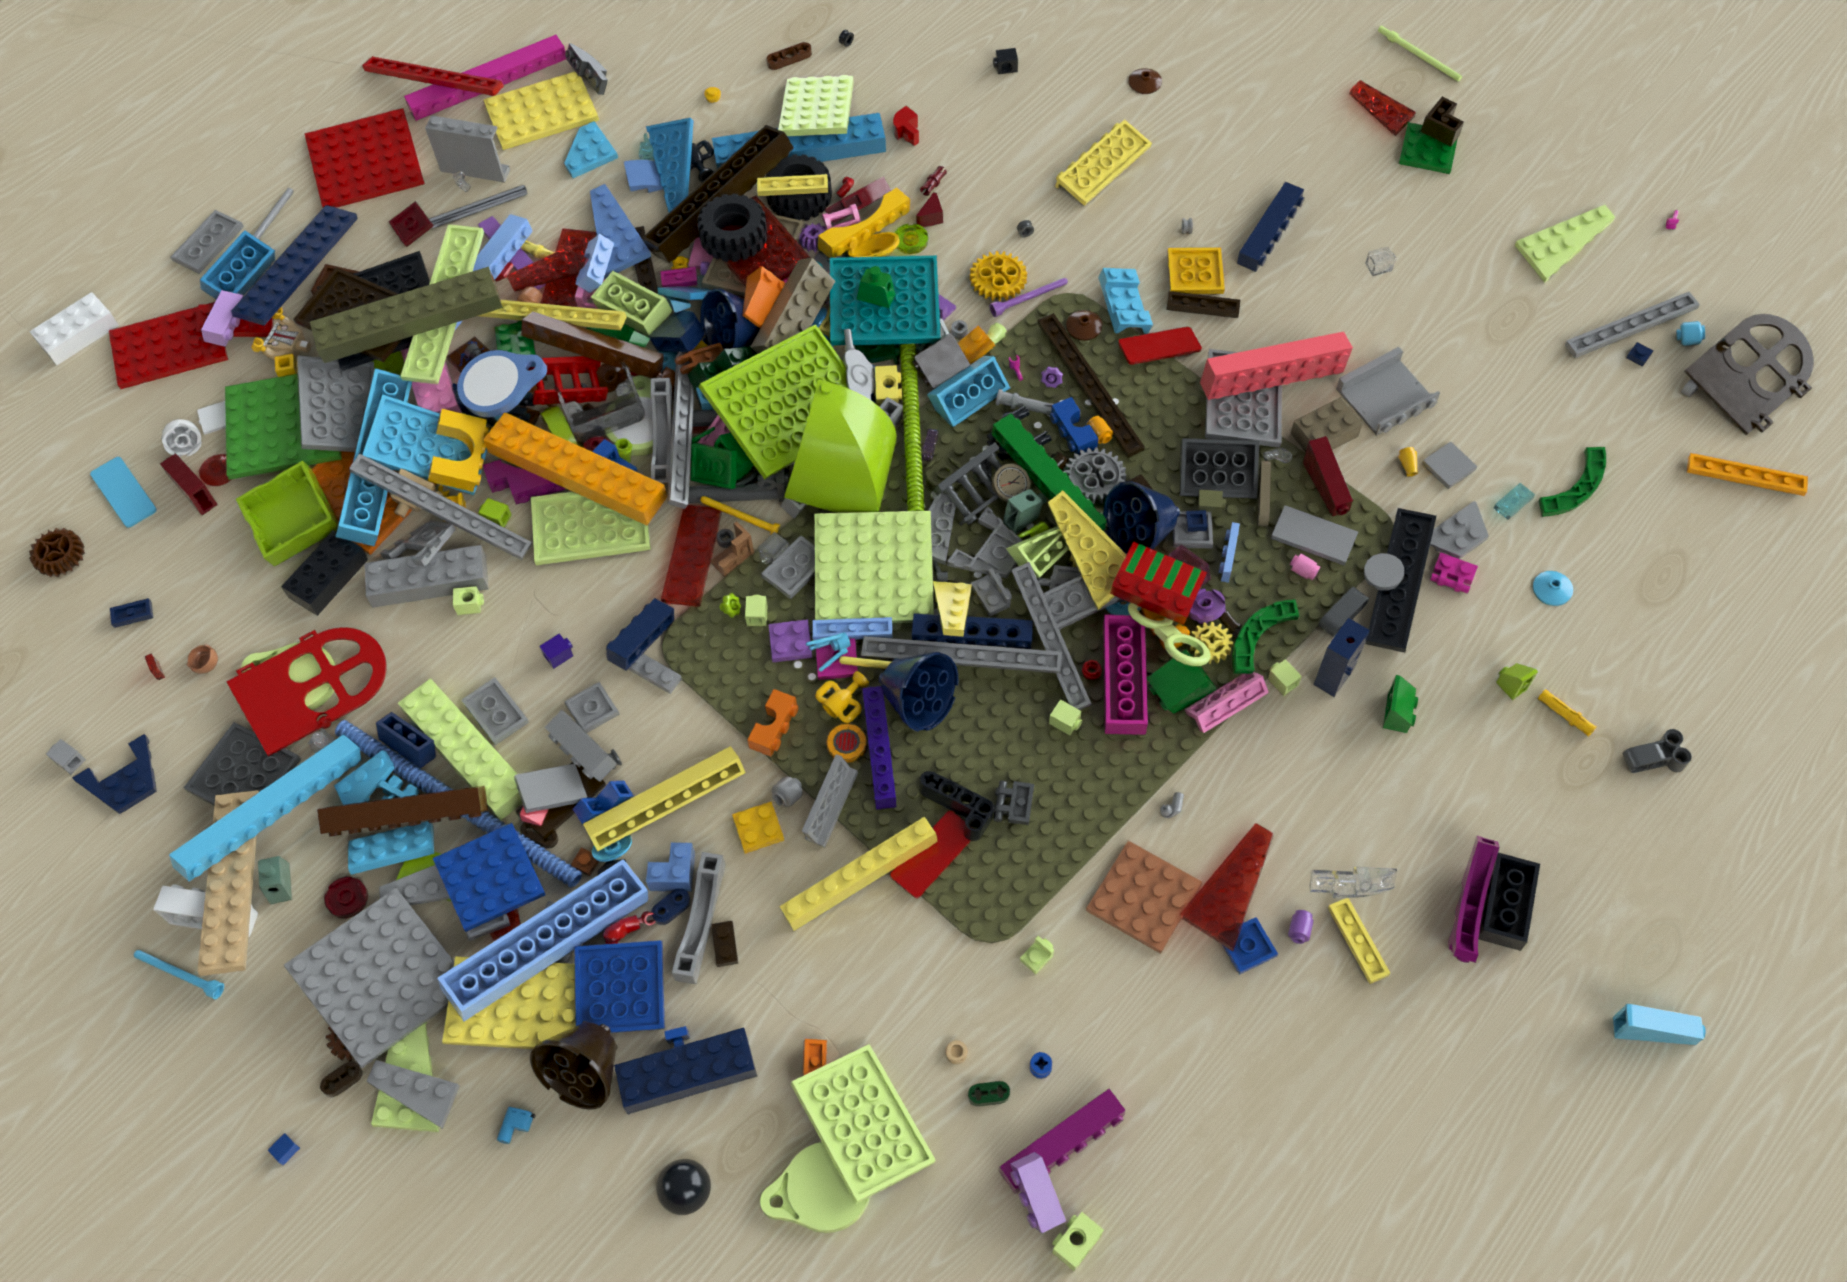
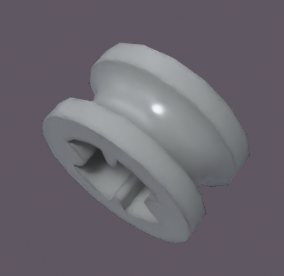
[1182,218,1193,234]
[951,320,967,339]

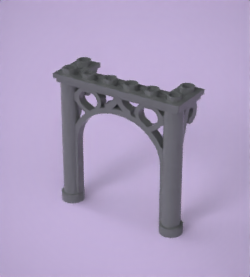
[688,409,790,504]

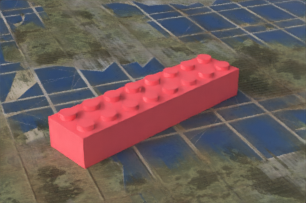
[1200,331,1353,400]

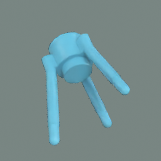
[806,632,851,672]

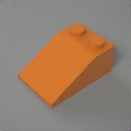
[742,266,785,329]

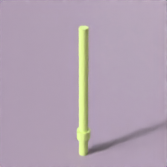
[1378,25,1462,82]

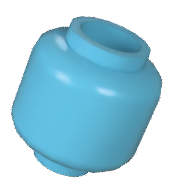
[1676,321,1705,346]

